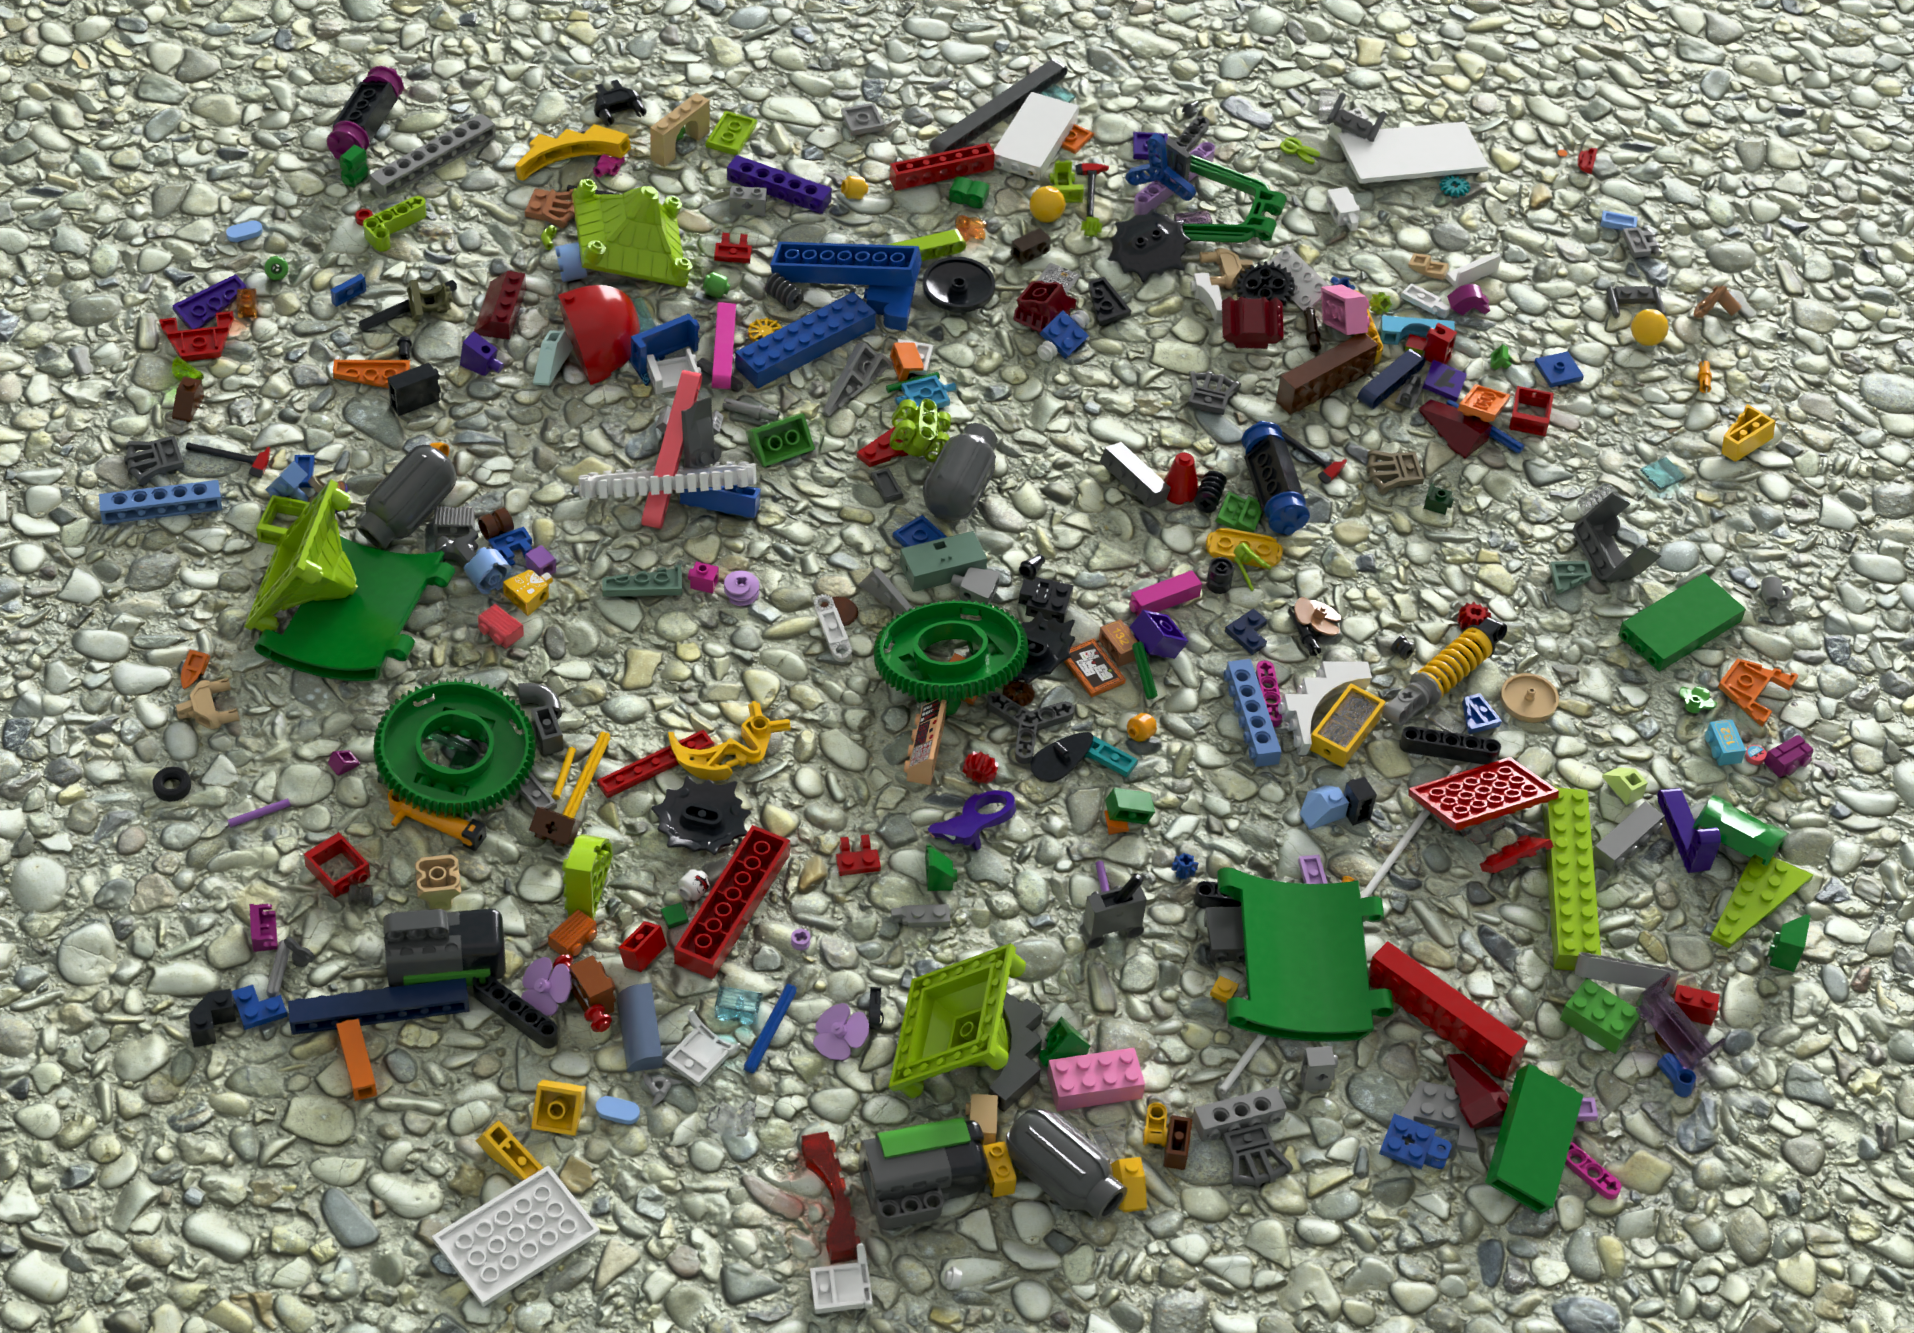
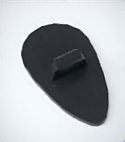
[1031,732,1094,782]

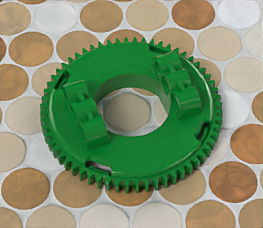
[874,599,1029,703]
[373,678,536,818]

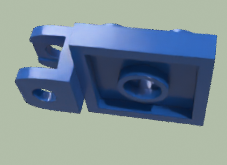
[1379,1113,1452,1170]

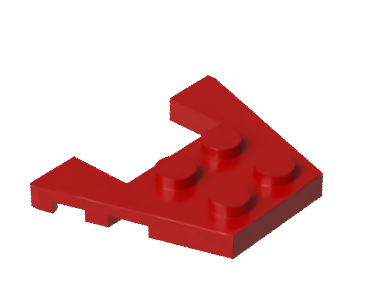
[159,311,234,362]

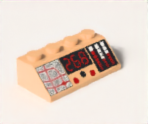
[904,699,947,785]

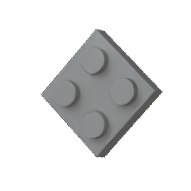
[841,103,885,136]

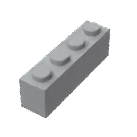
[1593,801,1665,873]

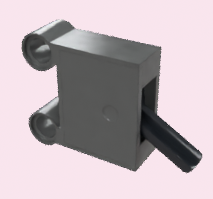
[1079,873,1147,949]

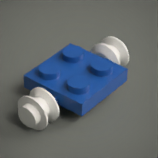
[1037,310,1090,361]

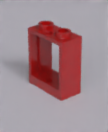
[1509,386,1554,437]
[304,832,371,898]

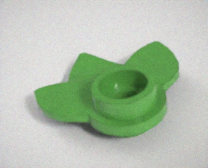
[1679,686,1717,713]

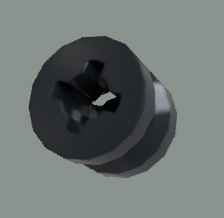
[1391,635,1416,660]

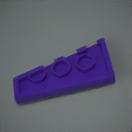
[172,274,246,330]

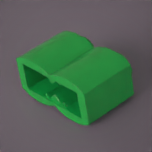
[339,145,369,188]
[949,177,989,208]

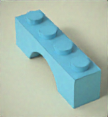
[1379,315,1455,345]

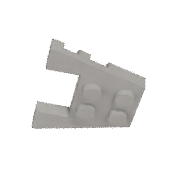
[1400,1081,1478,1153]

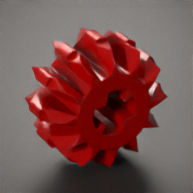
[1457,601,1491,629]
[962,751,998,784]

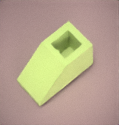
[1602,767,1648,805]

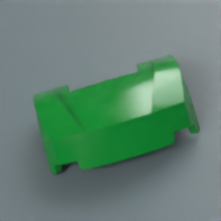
[1693,795,1789,866]

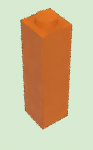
[336,1019,377,1101]

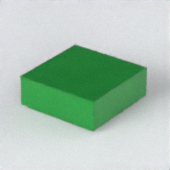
[661,902,689,929]

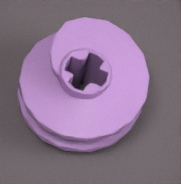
[724,571,759,606]

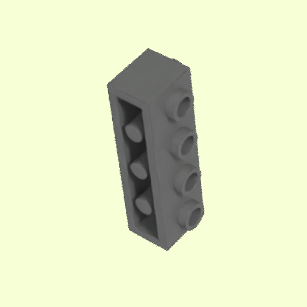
[1100,442,1171,508]

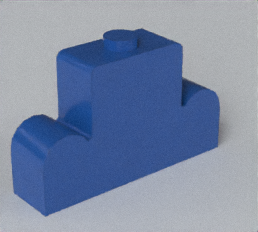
[864,283,916,331]

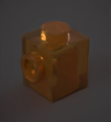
[236,288,258,318]

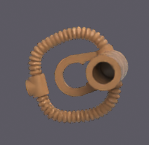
[1694,286,1742,318]

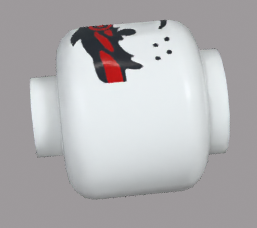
[678,870,709,901]

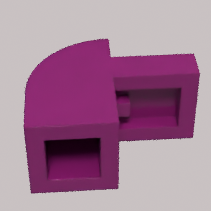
[1447,284,1490,316]

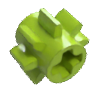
[1081,217,1103,237]
[1369,292,1392,315]

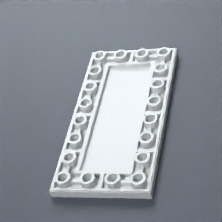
[1337,122,1489,184]

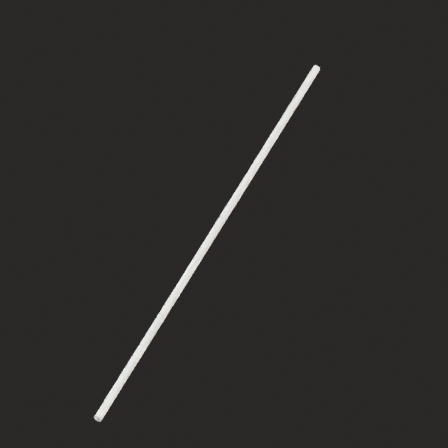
[1218,765,1462,1094]

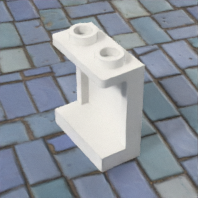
[647,348,702,394]

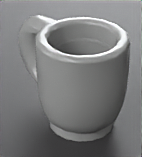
[1761,576,1793,605]

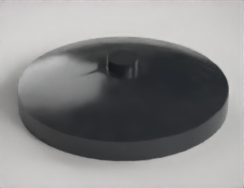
[922,257,995,312]

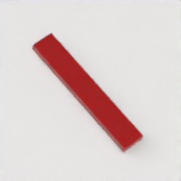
[597,729,714,799]

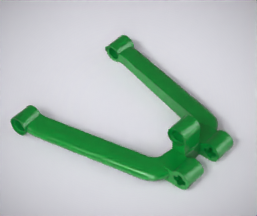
[1159,148,1287,243]

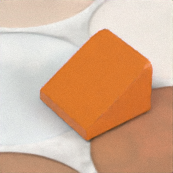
[1104,810,1129,835]

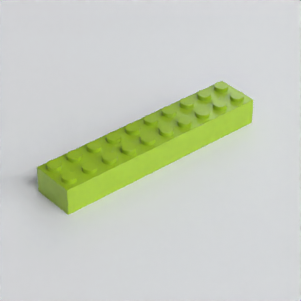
[1542,787,1601,971]

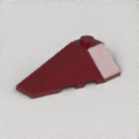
[1419,399,1492,459]
[1446,1053,1509,1128]

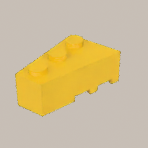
[1721,404,1776,462]

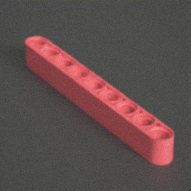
[641,370,702,529]

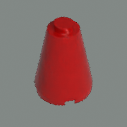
[1163,452,1199,505]

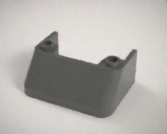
[1573,492,1661,582]

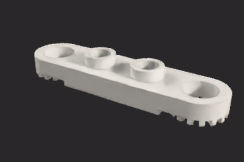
[814,594,852,662]

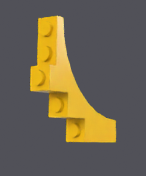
[515,124,631,181]

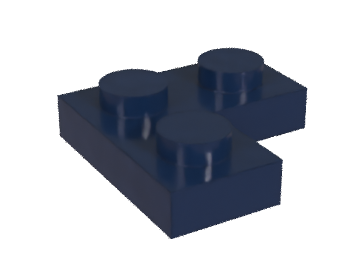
[1225,608,1267,655]

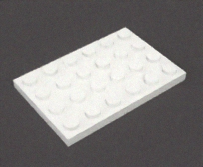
[432,1165,600,1307]

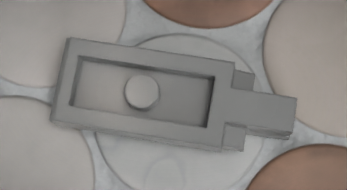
[890,904,950,928]

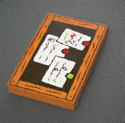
[1064,639,1126,698]

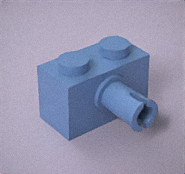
[265,461,309,502]

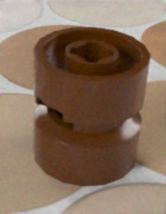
[478,507,514,541]

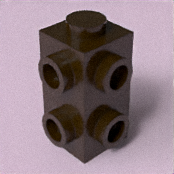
[1010,228,1051,265]

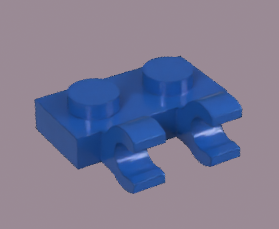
[488,526,533,566]

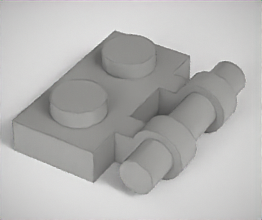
[1622,227,1662,258]

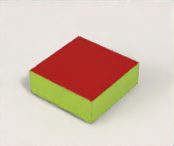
[1405,334,1427,355]

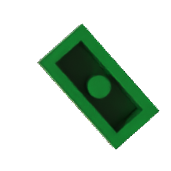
[1105,788,1155,825]

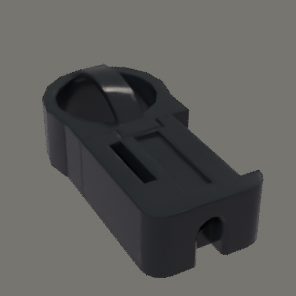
[869,987,884,1030]

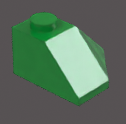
[925,844,957,891]
[1038,1017,1091,1068]

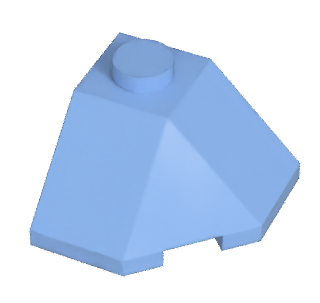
[1300,785,1349,830]

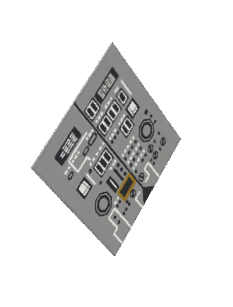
[1037,263,1080,294]

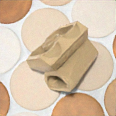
[415,855,461,910]

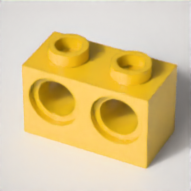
[983,1141,1017,1198]

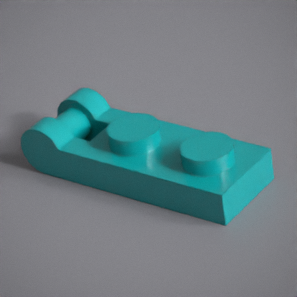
[1085,736,1138,778]

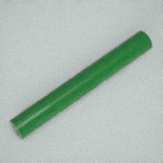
[886,372,940,393]

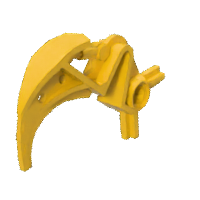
[668,701,791,781]

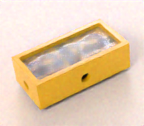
[1309,683,1386,768]

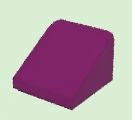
[328,750,360,775]

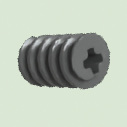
[765,273,804,310]

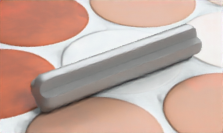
[266,940,290,997]

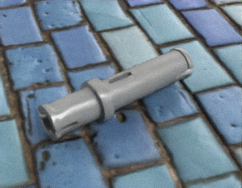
[723,397,780,422]

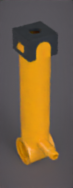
[388,789,486,852]

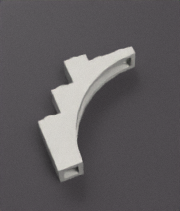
[1278,661,1372,755]

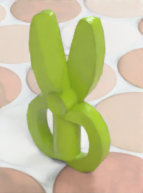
[1280,137,1320,165]

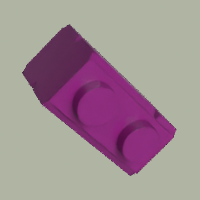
[1764,735,1814,778]

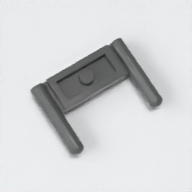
[1327,92,1387,142]
[1606,286,1666,318]

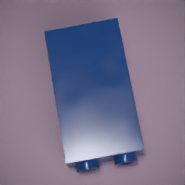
[631,314,700,375]

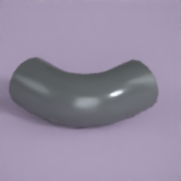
[518,683,562,719]

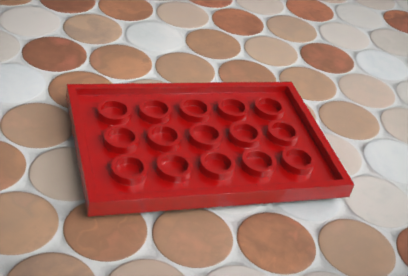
[1408,757,1559,831]

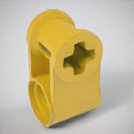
[1143,1102,1167,1147]

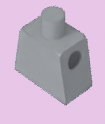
[951,567,1000,605]

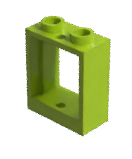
[256,495,310,545]

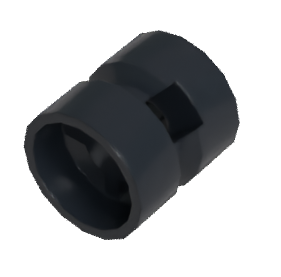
[1206,557,1234,594]

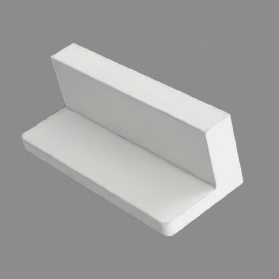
[1445,254,1501,288]

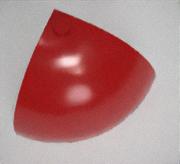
[558,285,640,386]

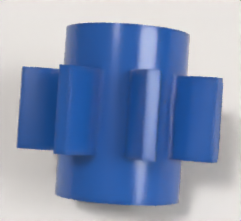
[1172,853,1199,880]

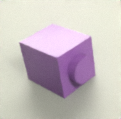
[525,545,556,577]

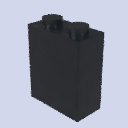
[388,363,441,416]

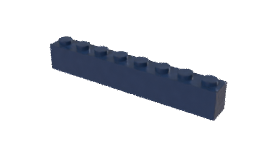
[288,978,470,1035]

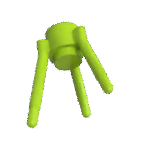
[1233,543,1272,591]

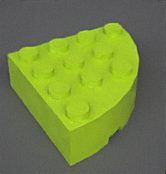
[562,834,613,921]

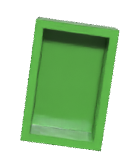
[1560,978,1642,1054]

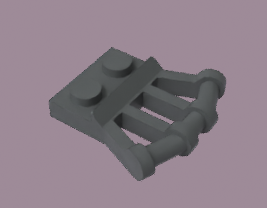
[1187,371,1241,415]
[124,436,185,486]
[1222,1123,1293,1187]

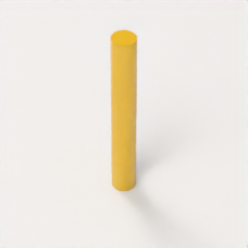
[552,747,576,800]

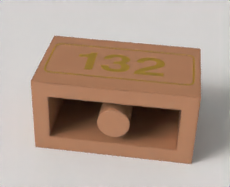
[1099,619,1140,667]

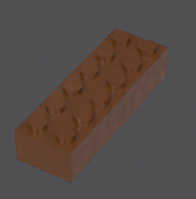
[1276,333,1378,415]

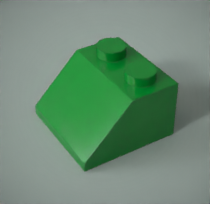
[1767,914,1811,972]

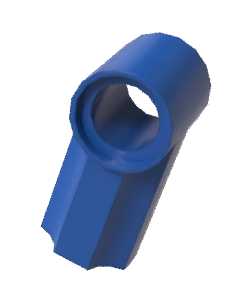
[1657,1052,1696,1097]

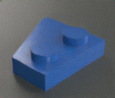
[1462,693,1502,734]

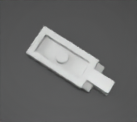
[1400,284,1450,319]

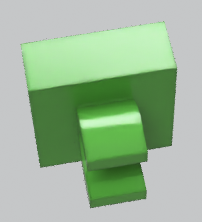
[1491,344,1512,370]

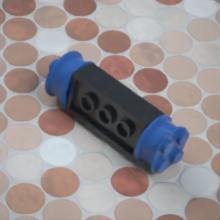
[1241,421,1310,535]

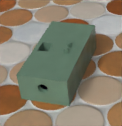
[899,531,988,592]

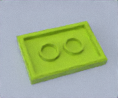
[705,111,757,156]

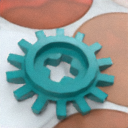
[1439,175,1471,197]

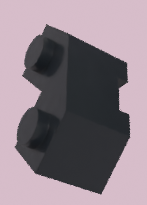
[188,988,236,1047]

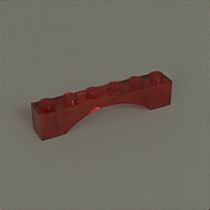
[801,1131,861,1264]

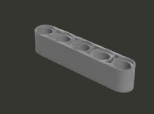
[1574,952,1679,993]

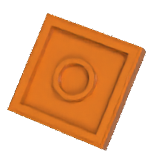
[1061,124,1094,154]

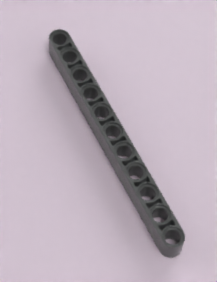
[930,59,1068,154]

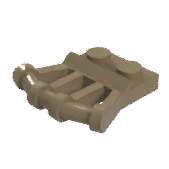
[1366,450,1424,495]

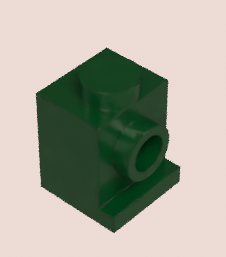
[1423,483,1454,515]

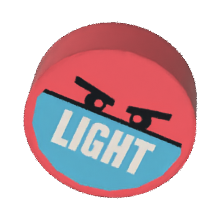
[1745,745,1767,765]

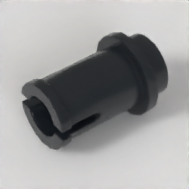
[397,336,412,360]

